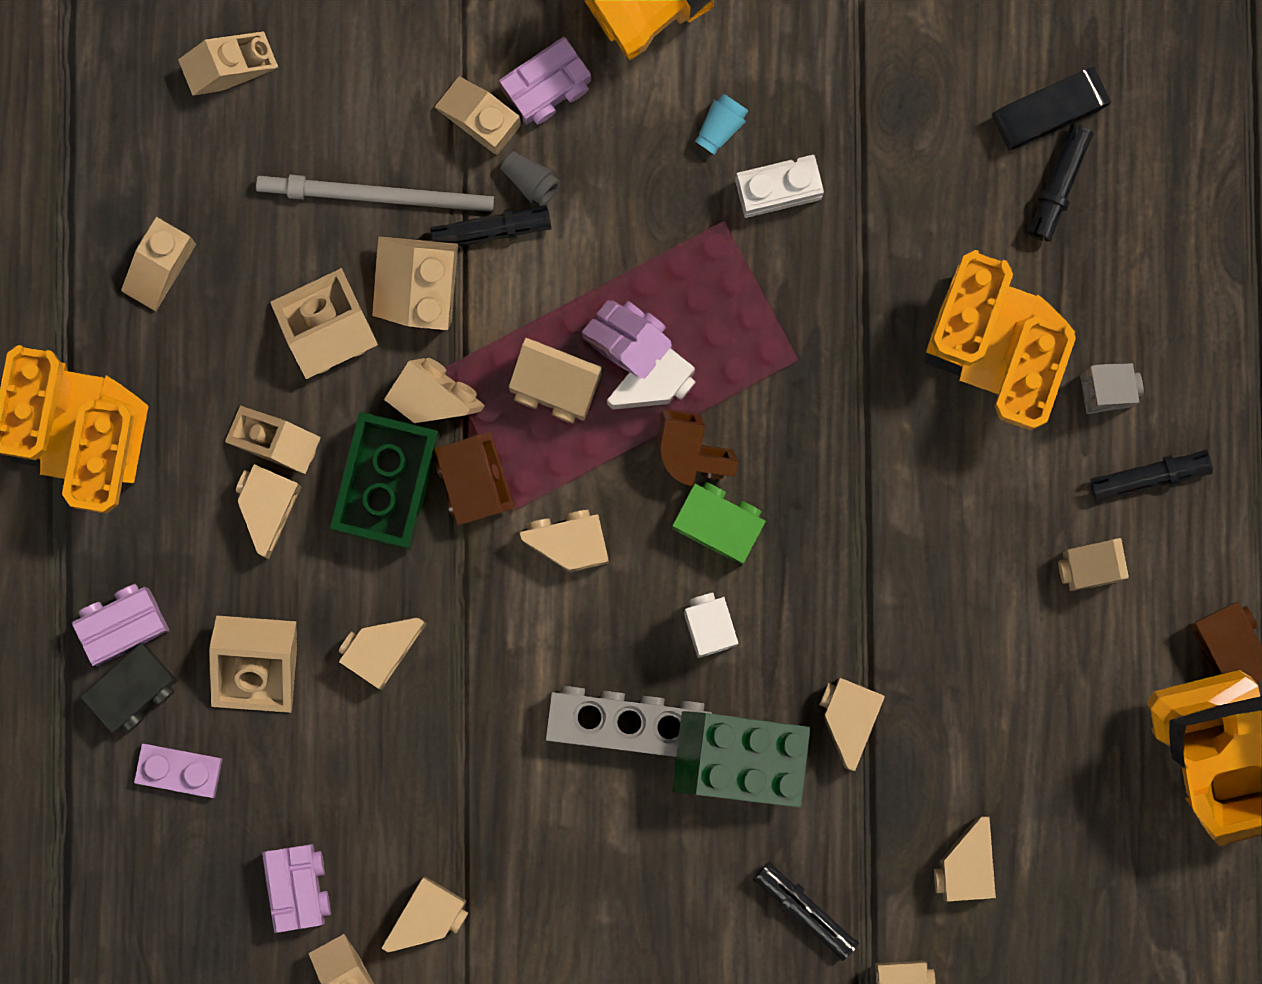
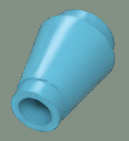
[695,93,748,155]

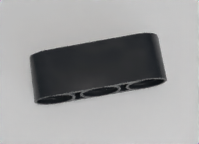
[991,67,1112,151]

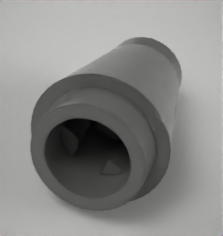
[501,151,561,206]

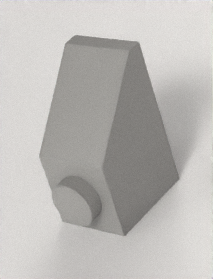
[1080,363,1144,414]

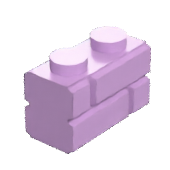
[499,37,591,125]
[581,300,672,379]
[72,584,169,667]
[262,844,331,933]

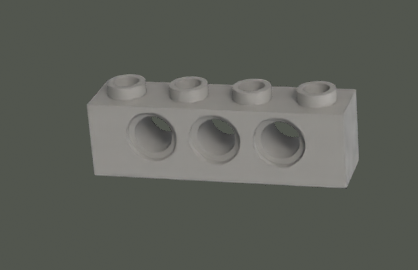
[546,686,712,757]

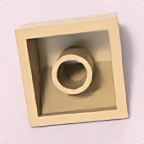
[372,236,458,330]
[270,268,378,379]
[509,338,602,424]
[209,616,297,713]

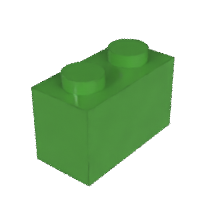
[672,482,766,566]

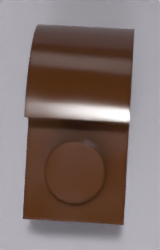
[657,408,738,486]

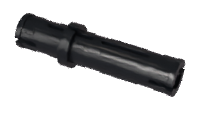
[1027,124,1094,242]
[430,205,552,247]
[1090,449,1213,503]
[753,861,859,961]

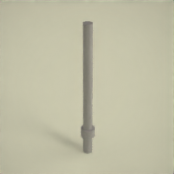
[256,175,494,212]

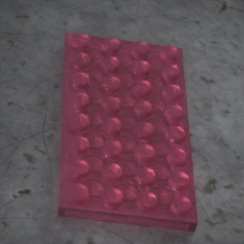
[445,221,799,509]

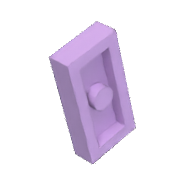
[134,744,223,798]

